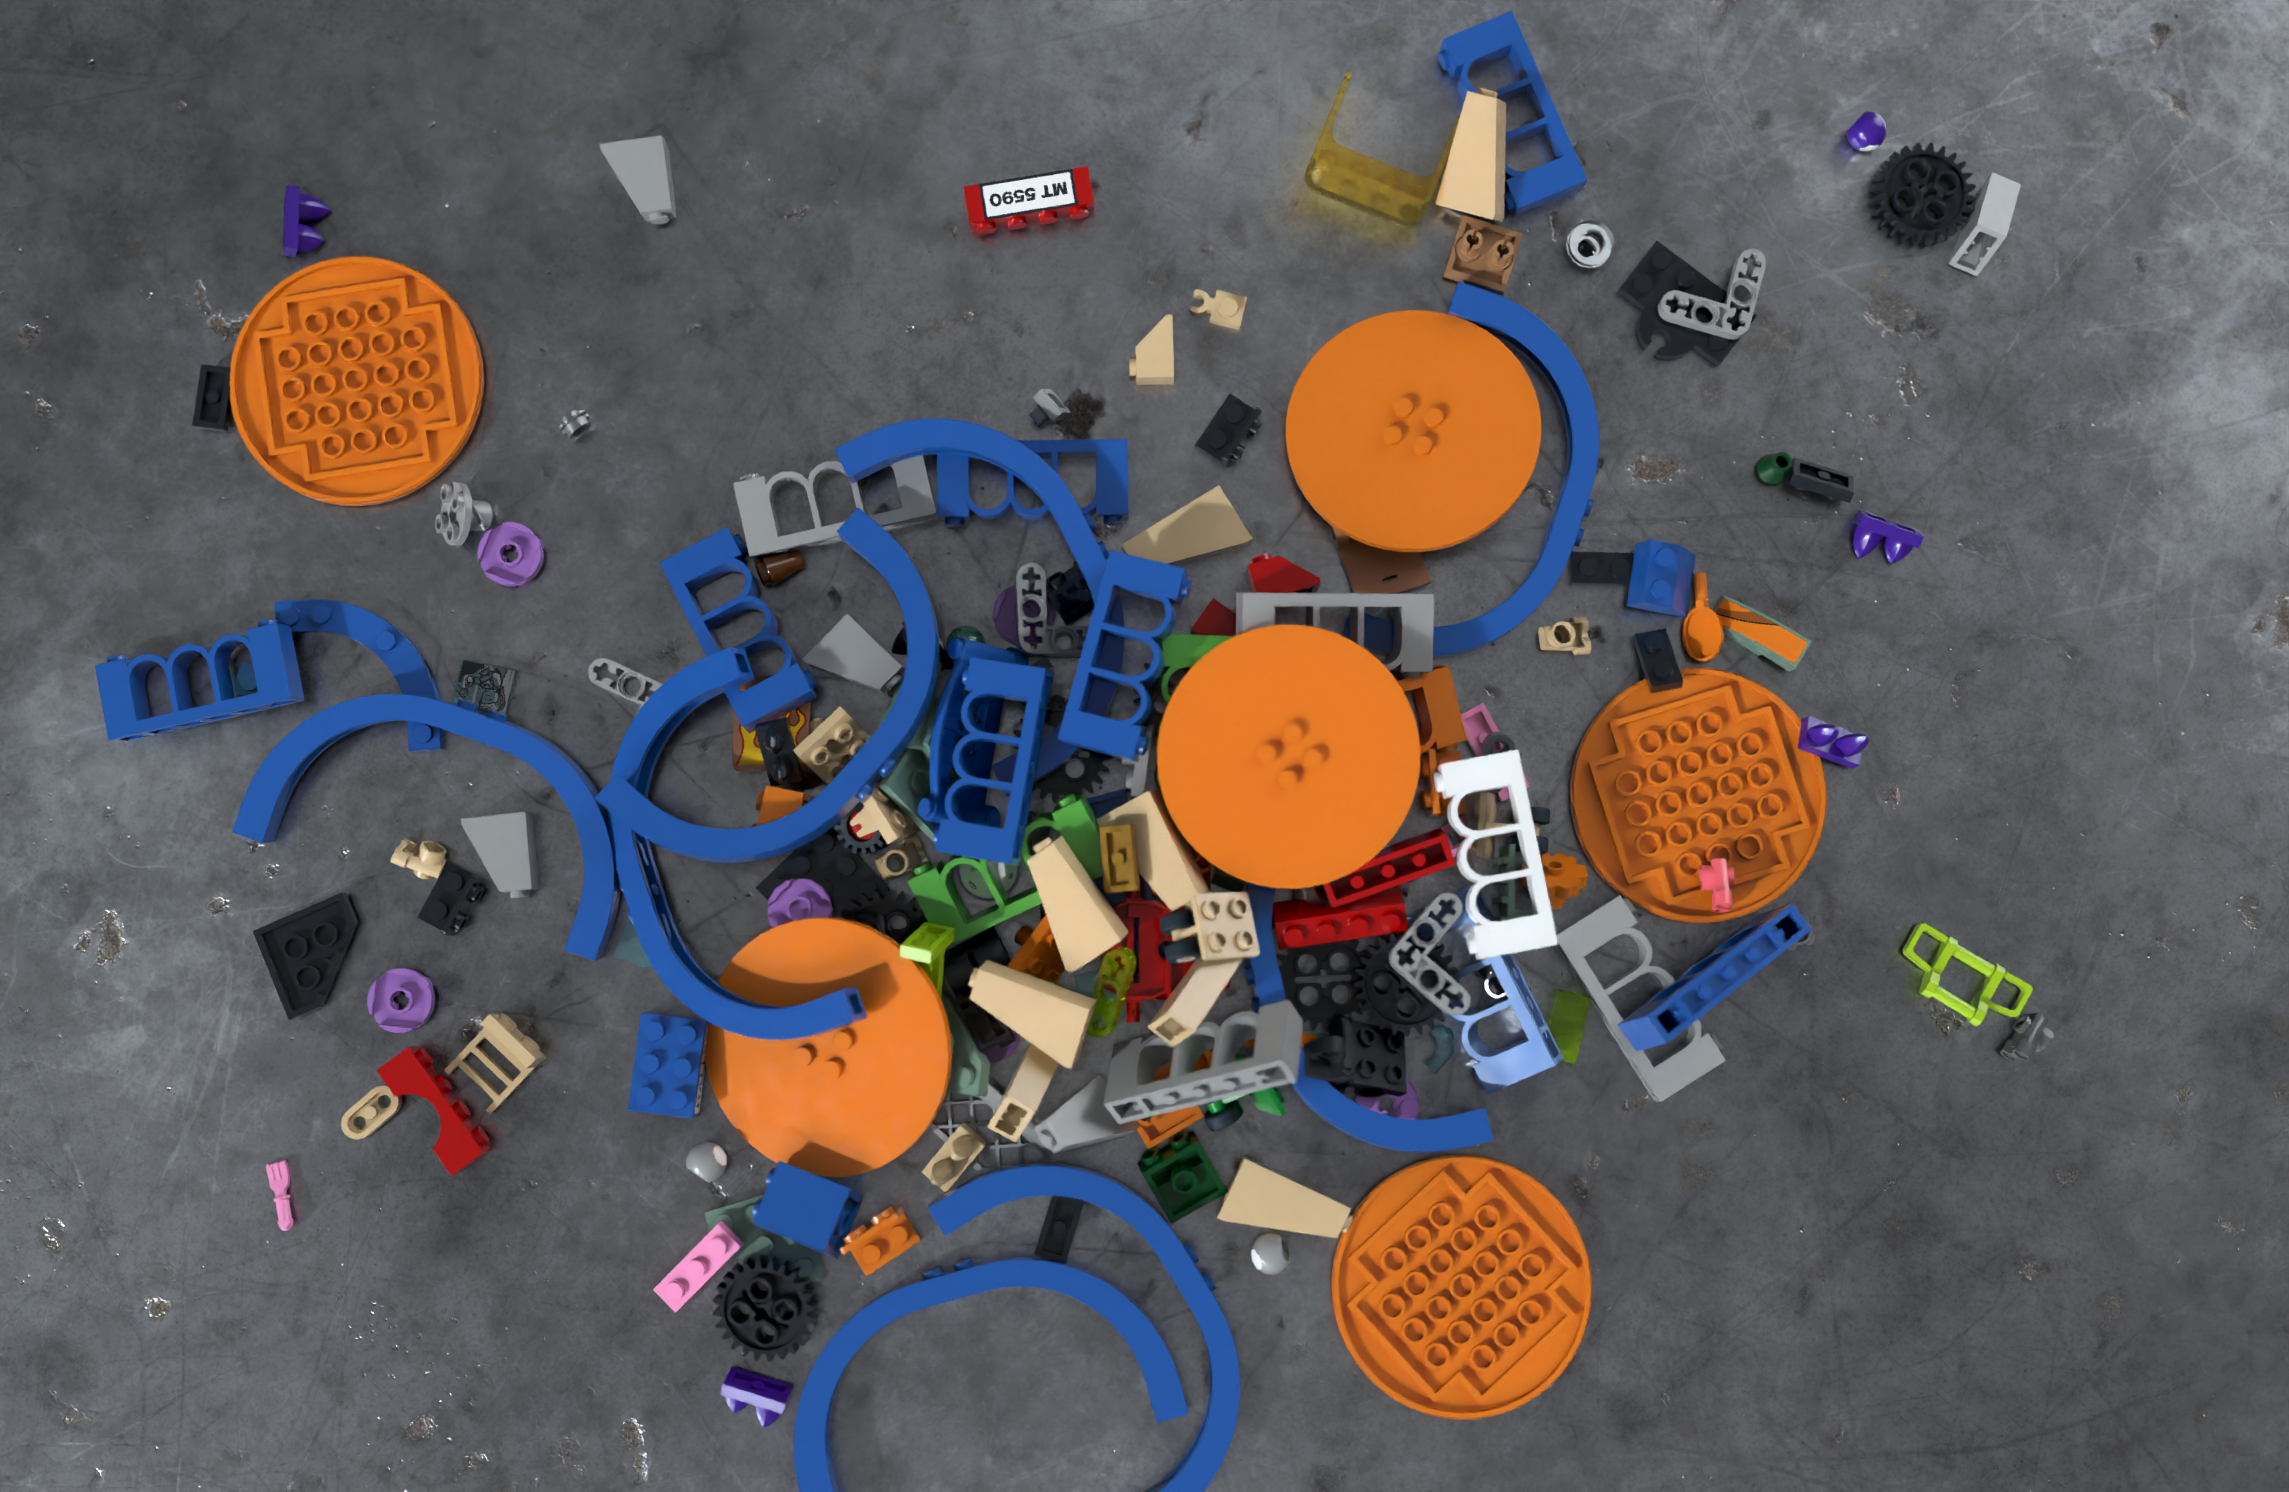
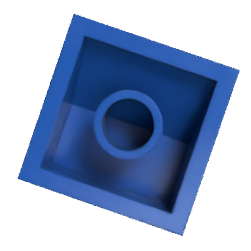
[1627,539,1696,618]

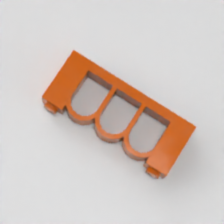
[1394,665,1467,754]

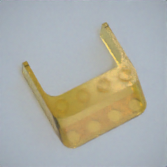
[1304,72,1460,228]

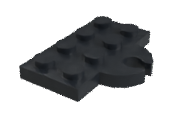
[1617,241,1757,367]

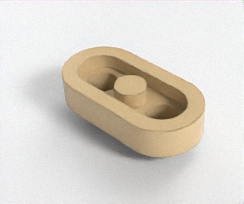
[341,1085,402,1140]

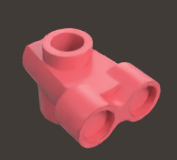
[1699,858,1735,913]

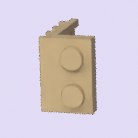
[444,1013,547,1115]

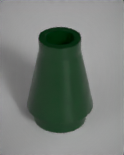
[1757,452,1792,484]

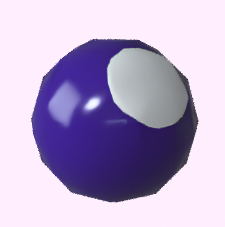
[1846,111,1887,151]

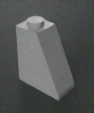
[600,135,677,224]
[1948,172,2021,276]
[803,614,905,693]
[461,812,540,898]
[1034,1075,1140,1154]

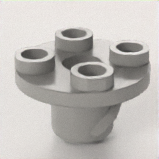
[435,482,493,546]

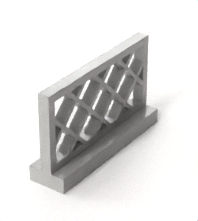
[929,1074,1055,1203]

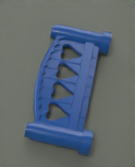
[918,637,1028,828]

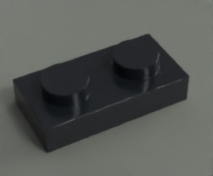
[192,364,233,432]
[1789,457,1855,503]
[1570,552,1634,586]
[1634,628,1683,693]
[1034,1196,1084,1264]

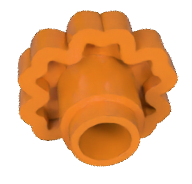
[1521,853,1588,909]

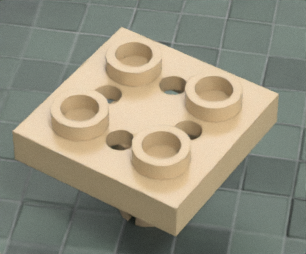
[793,706,868,785]

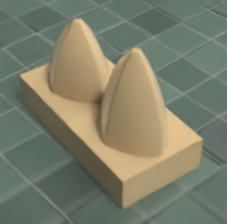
[921,1122,988,1193]

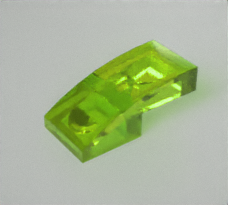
[1549,989,1590,1064]

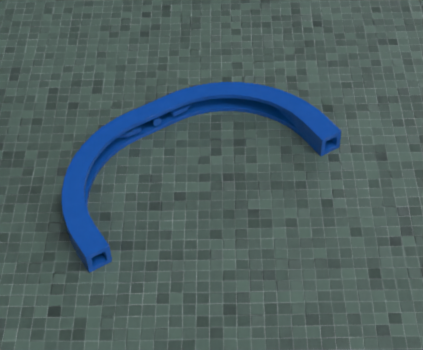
[1341,282,1599,660]
[834,419,1125,796]
[595,508,940,863]
[607,647,868,1040]
[232,694,621,961]
[1243,882,1494,1152]
[928,1162,1240,1492]
[793,1256,1189,1492]

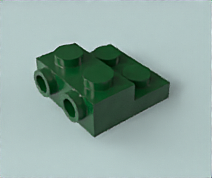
[1137,1131,1227,1224]

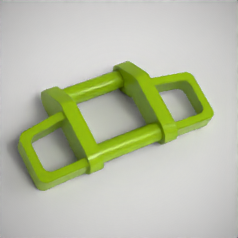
[1902,923,2033,1027]

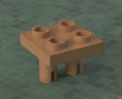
[1443,215,1523,295]

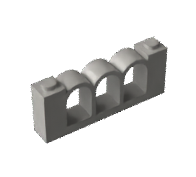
[733,455,938,562]
[1236,592,1434,678]
[1555,895,1726,1102]
[1104,1000,1303,1124]

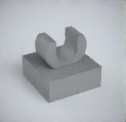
[1029,389,1071,425]

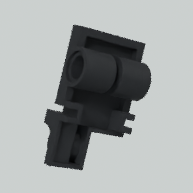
[943,926,1016,1052]
[1304,1014,1407,1098]

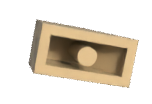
[1129,315,1174,385]

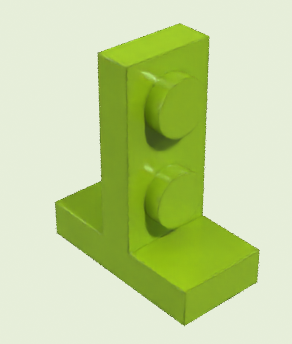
[900,922,955,998]

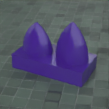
[282,185,331,257]
[1854,509,1924,563]
[1798,716,1869,769]
[720,1367,793,1428]

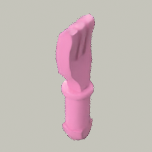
[266,1160,294,1231]

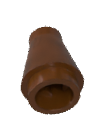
[754,550,804,587]

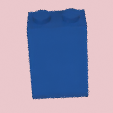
[752,1161,863,1260]

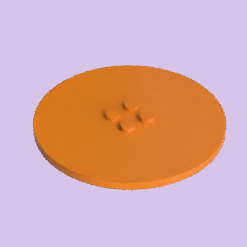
[229,256,484,506]
[1285,310,1541,552]
[1157,625,1420,889]
[1570,668,1827,923]
[705,917,952,1177]
[1331,1155,1592,1419]

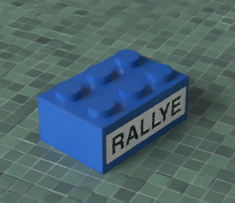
[628,1012,708,1118]

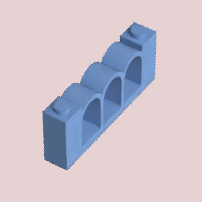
[1403,884,1564,1095]

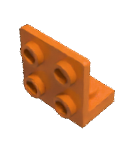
[1419,749,1466,818]
[840,1206,922,1276]

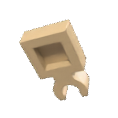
[1189,290,1247,330]

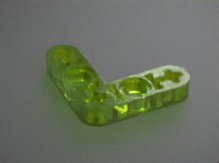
[1044,947,1136,1038]

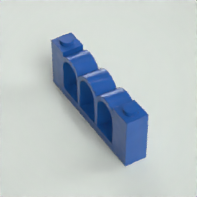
[1438,11,1587,218]
[937,439,1129,527]
[659,527,818,733]
[1058,550,1192,762]
[95,619,305,743]
[933,657,1053,866]
[1617,903,1812,1051]

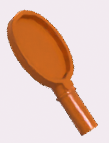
[1682,572,1724,662]

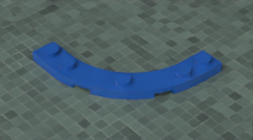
[275,599,444,752]

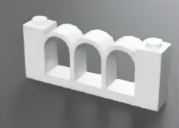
[1433,750,1558,960]

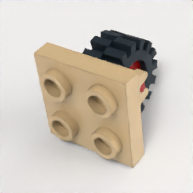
[835,777,921,855]

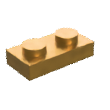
[1099,824,1140,893]

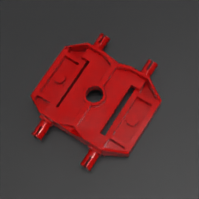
[1100,879,1231,1023]

